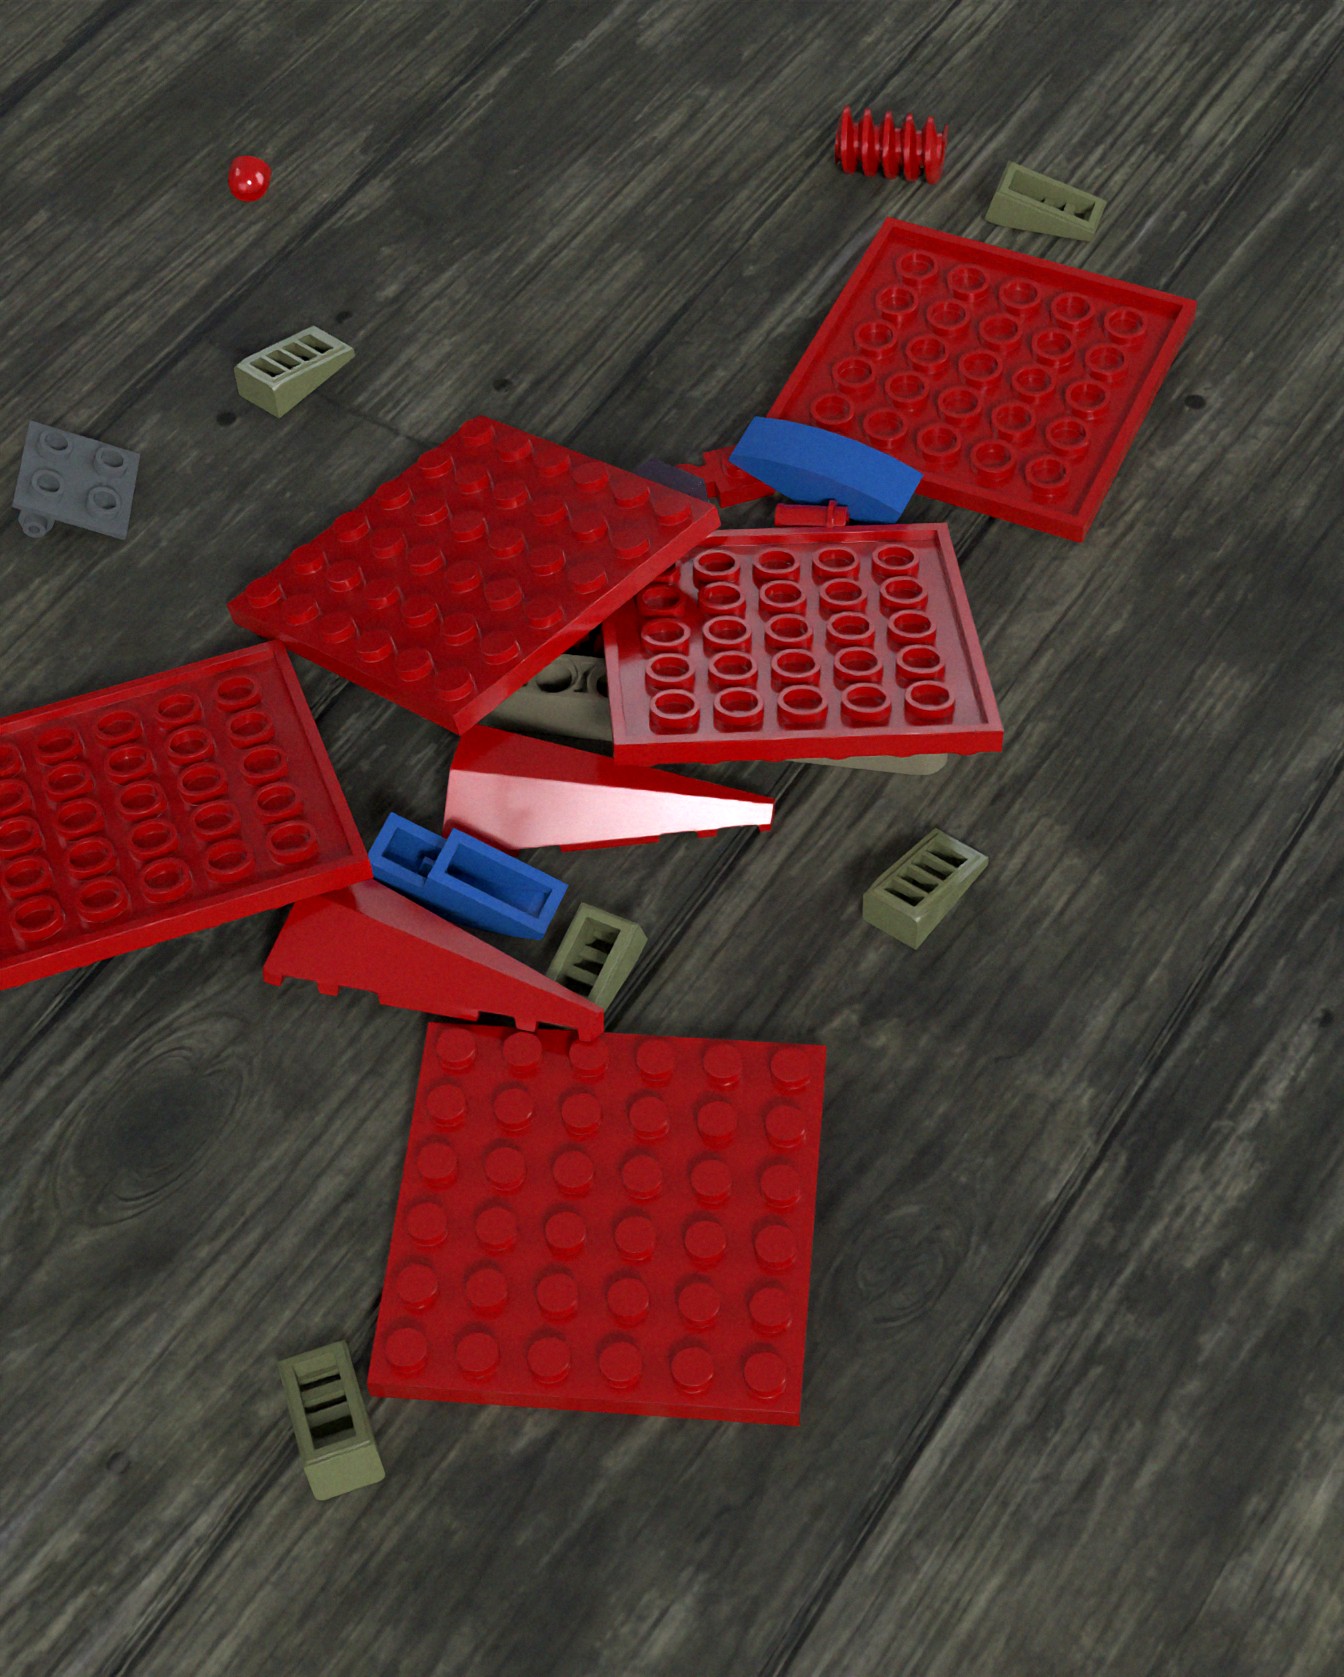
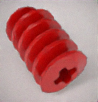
[835,105,948,185]

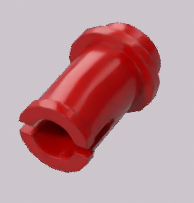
[775,500,850,528]

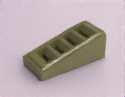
[984,161,1107,242]
[234,325,355,419]
[863,828,989,950]
[539,902,648,1031]
[277,1339,385,1500]

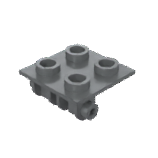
[11,420,140,540]

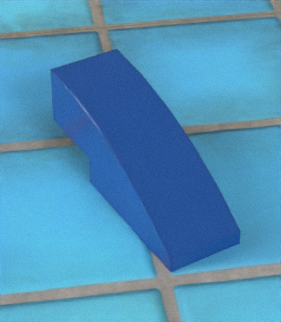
[728,416,924,525]
[368,812,569,940]

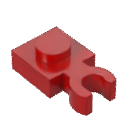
[667,444,775,508]

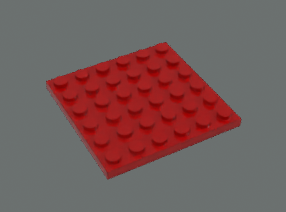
[765,217,1197,543]
[226,415,721,736]
[601,523,1004,767]
[0,639,374,991]
[367,1022,827,1426]

